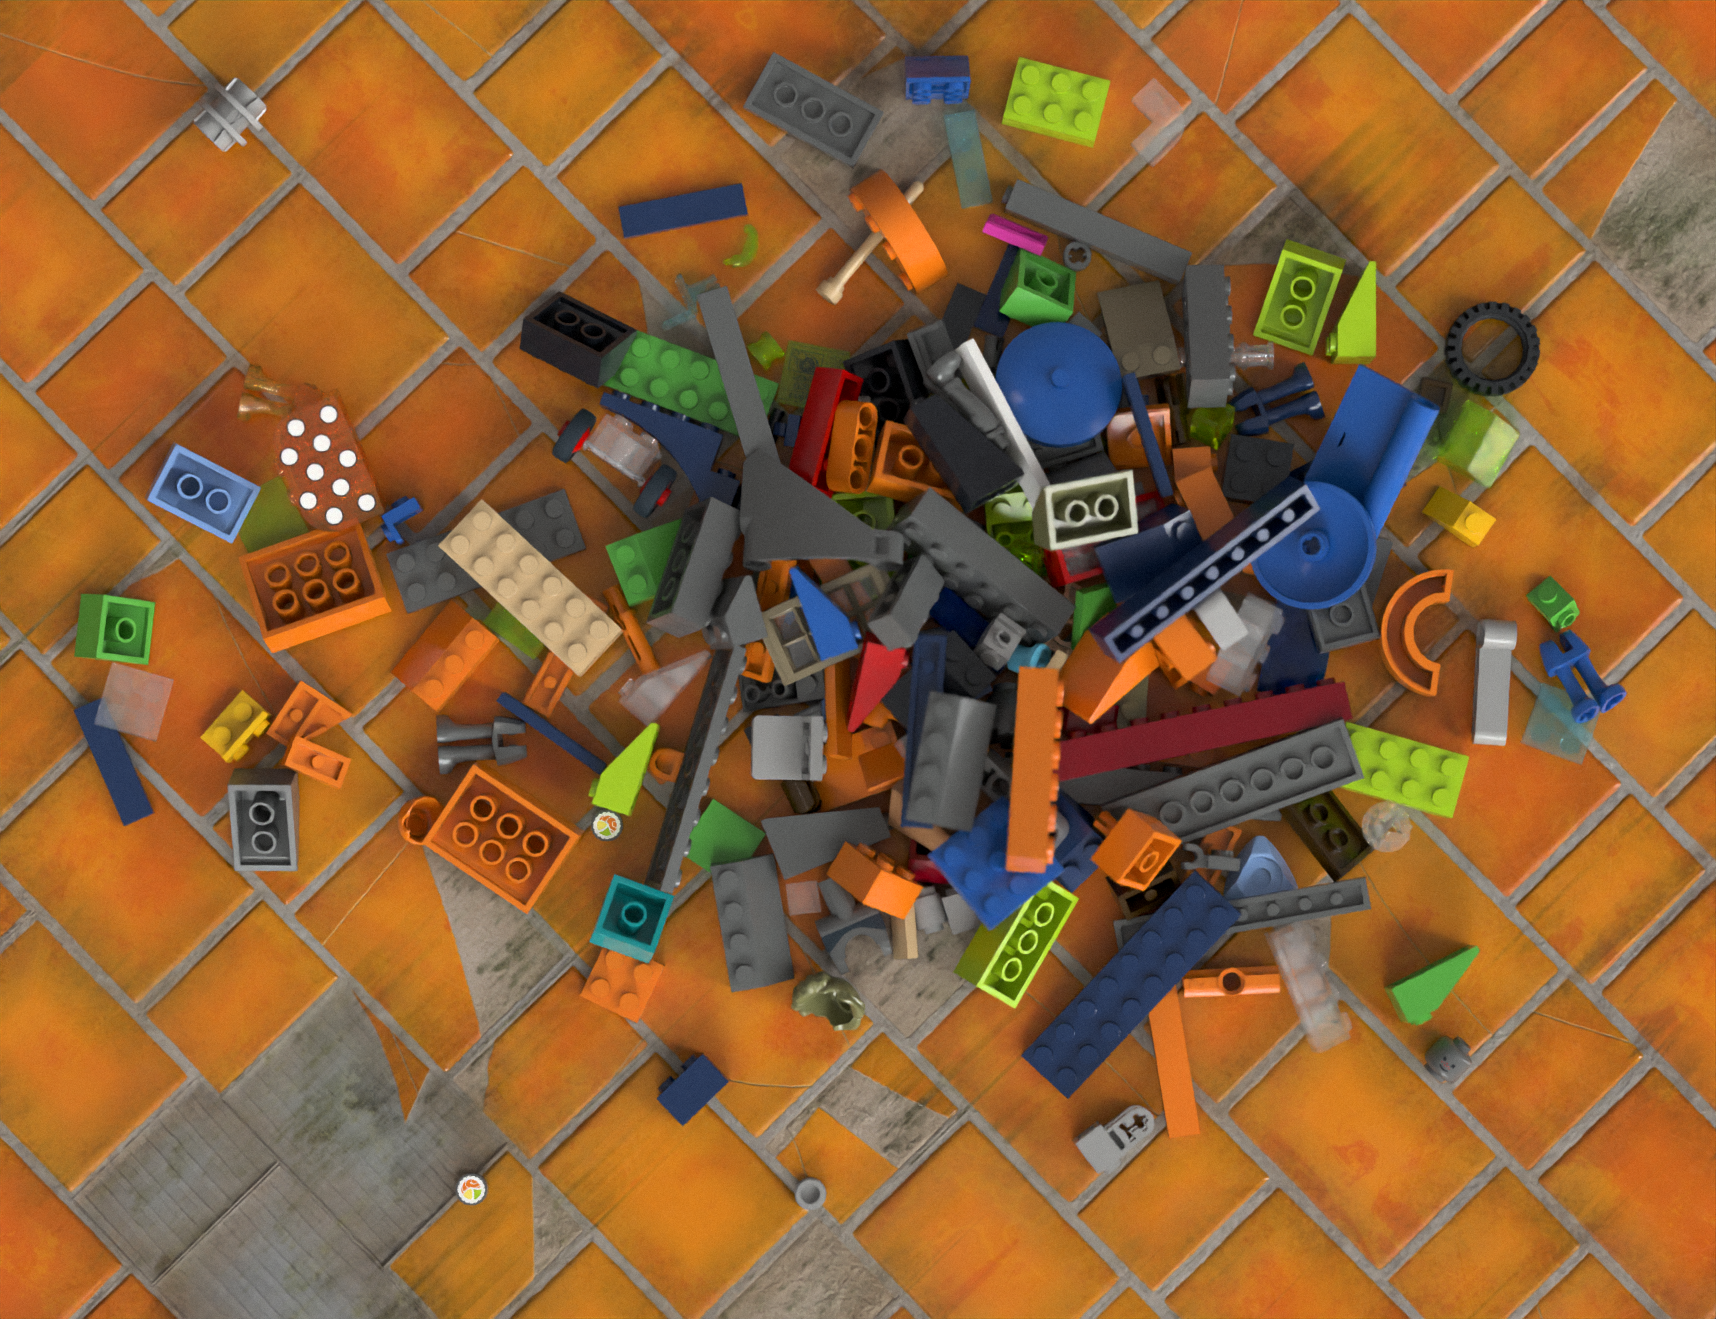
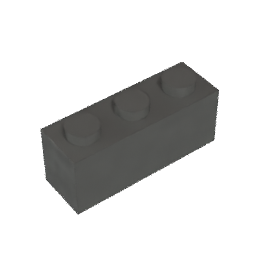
[867,553,945,652]

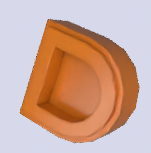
[649,747,686,783]

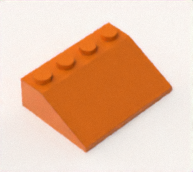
[238,515,392,653]
[422,761,585,914]

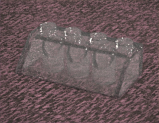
[1264,921,1353,1053]

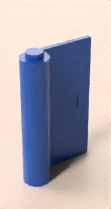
[1303,364,1440,540]

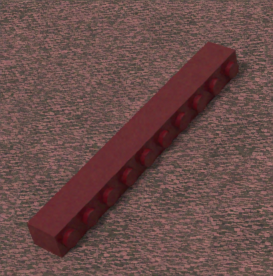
[1052,677,1353,782]

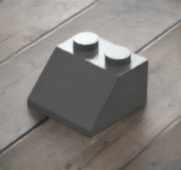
[702,575,768,649]

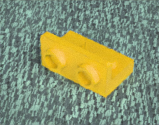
[200,690,272,763]

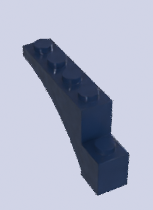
[600,390,741,506]

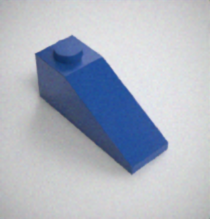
[789,565,862,661]

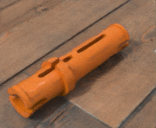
[602,583,662,677]

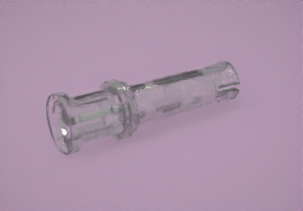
[1178,341,1274,370]

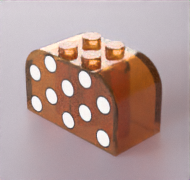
[273,388,387,532]

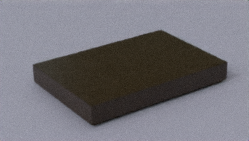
[1278,790,1376,882]

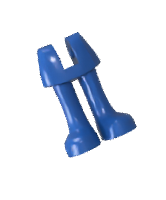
[1539,629,1627,723]

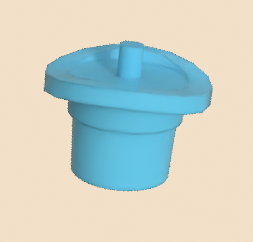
[1007,643,1051,673]

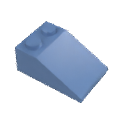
[144,442,261,544]

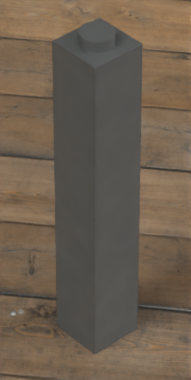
[1001,179,1192,286]
[696,286,781,463]

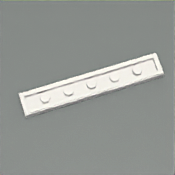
[955,339,1050,508]

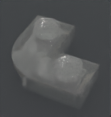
[1131,78,1185,168]

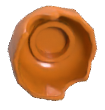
[397,796,444,845]

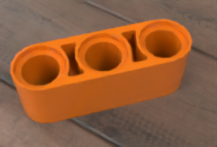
[826,400,878,494]

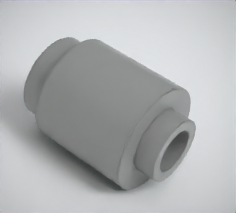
[914,886,948,935]

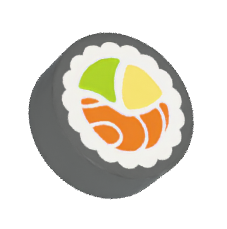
[591,810,623,842]
[455,1173,489,1206]

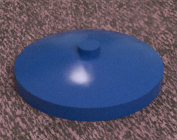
[995,322,1122,448]
[1251,481,1377,609]

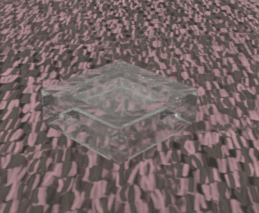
[786,880,821,916]

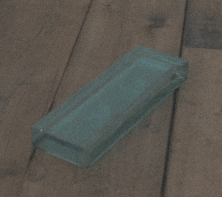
[943,110,993,209]

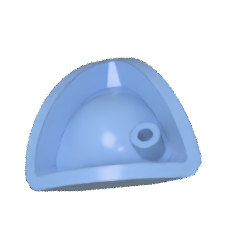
[1224,836,1298,900]

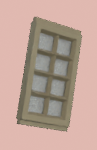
[761,564,890,686]

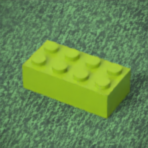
[1338,722,1469,819]
[953,881,1079,1008]

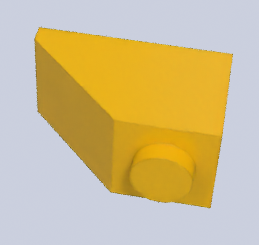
[1422,486,1496,548]

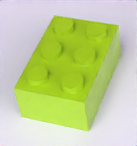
[1002,57,1111,148]

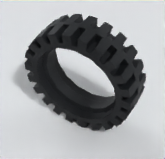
[1444,302,1540,397]

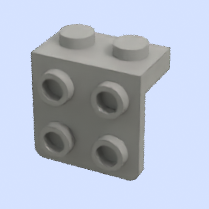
[751,715,828,781]

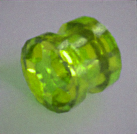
[746,330,785,371]

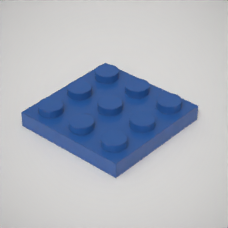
[928,796,1065,931]

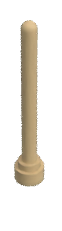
[816,181,924,306]

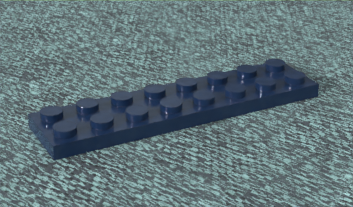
[1021,870,1242,1099]

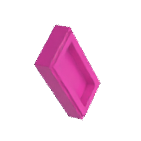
[982,213,1048,256]

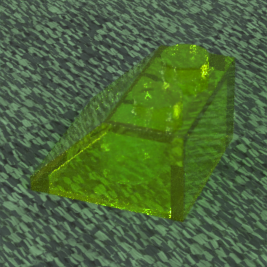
[1434,400,1520,489]

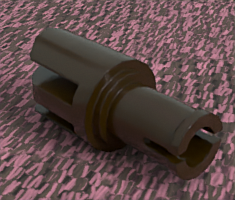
[1154,372,1192,446]
[781,780,822,814]

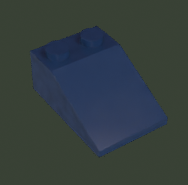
[1093,503,1202,603]
[1048,786,1107,893]

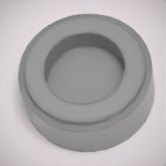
[795,1177,826,1210]

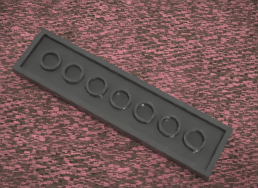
[644,646,747,894]
[1101,717,1365,845]

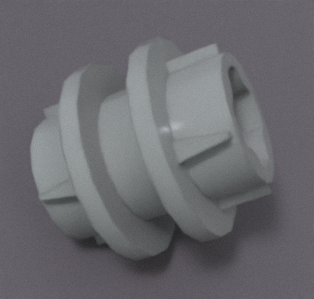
[193,78,267,152]

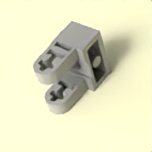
[1072,1105,1154,1175]

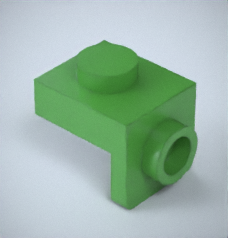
[1526,576,1580,633]

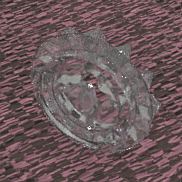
[1362,801,1413,852]

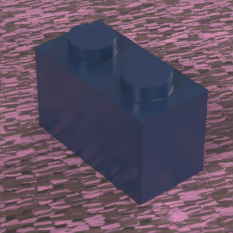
[656,1053,730,1126]

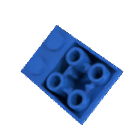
[905,55,971,105]

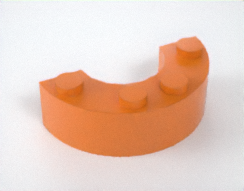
[847,169,948,295]
[1377,569,1454,697]

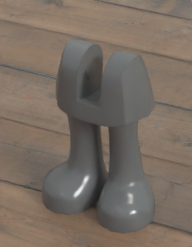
[436,714,527,774]

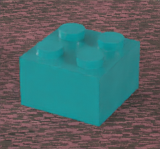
[589,874,674,964]

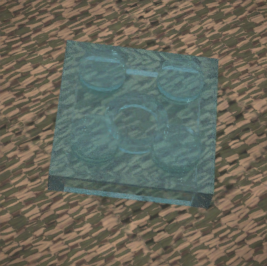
[1520,683,1601,765]

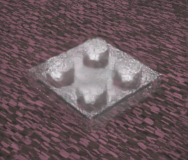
[94,662,174,742]

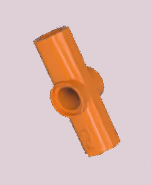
[1182,965,1280,998]

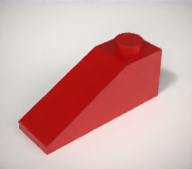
[845,631,909,732]

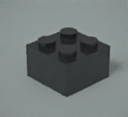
[1220,434,1294,505]

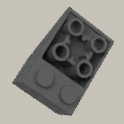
[738,636,825,712]

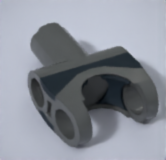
[814,878,892,975]

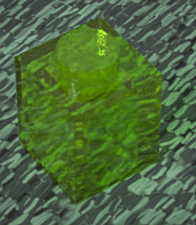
[1190,403,1235,450]

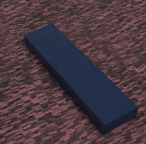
[618,183,748,239]
[1122,372,1174,499]
[497,692,608,775]
[74,697,155,826]

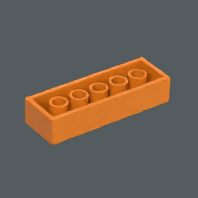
[1006,666,1064,873]

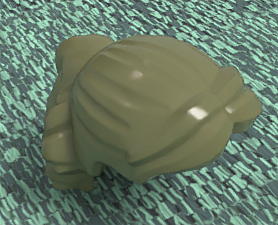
[791,971,865,1031]

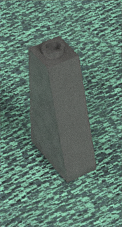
[761,807,894,880]

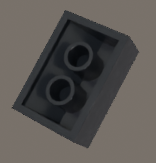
[520,291,637,389]
[842,339,931,450]

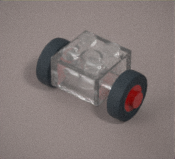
[552,408,678,518]

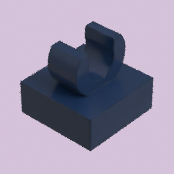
[773,414,802,448]

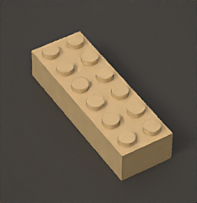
[438,499,624,678]

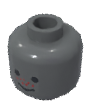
[1424,1036,1472,1083]

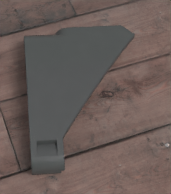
[740,449,904,571]

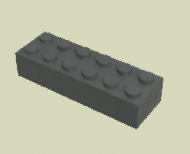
[886,487,1076,648]

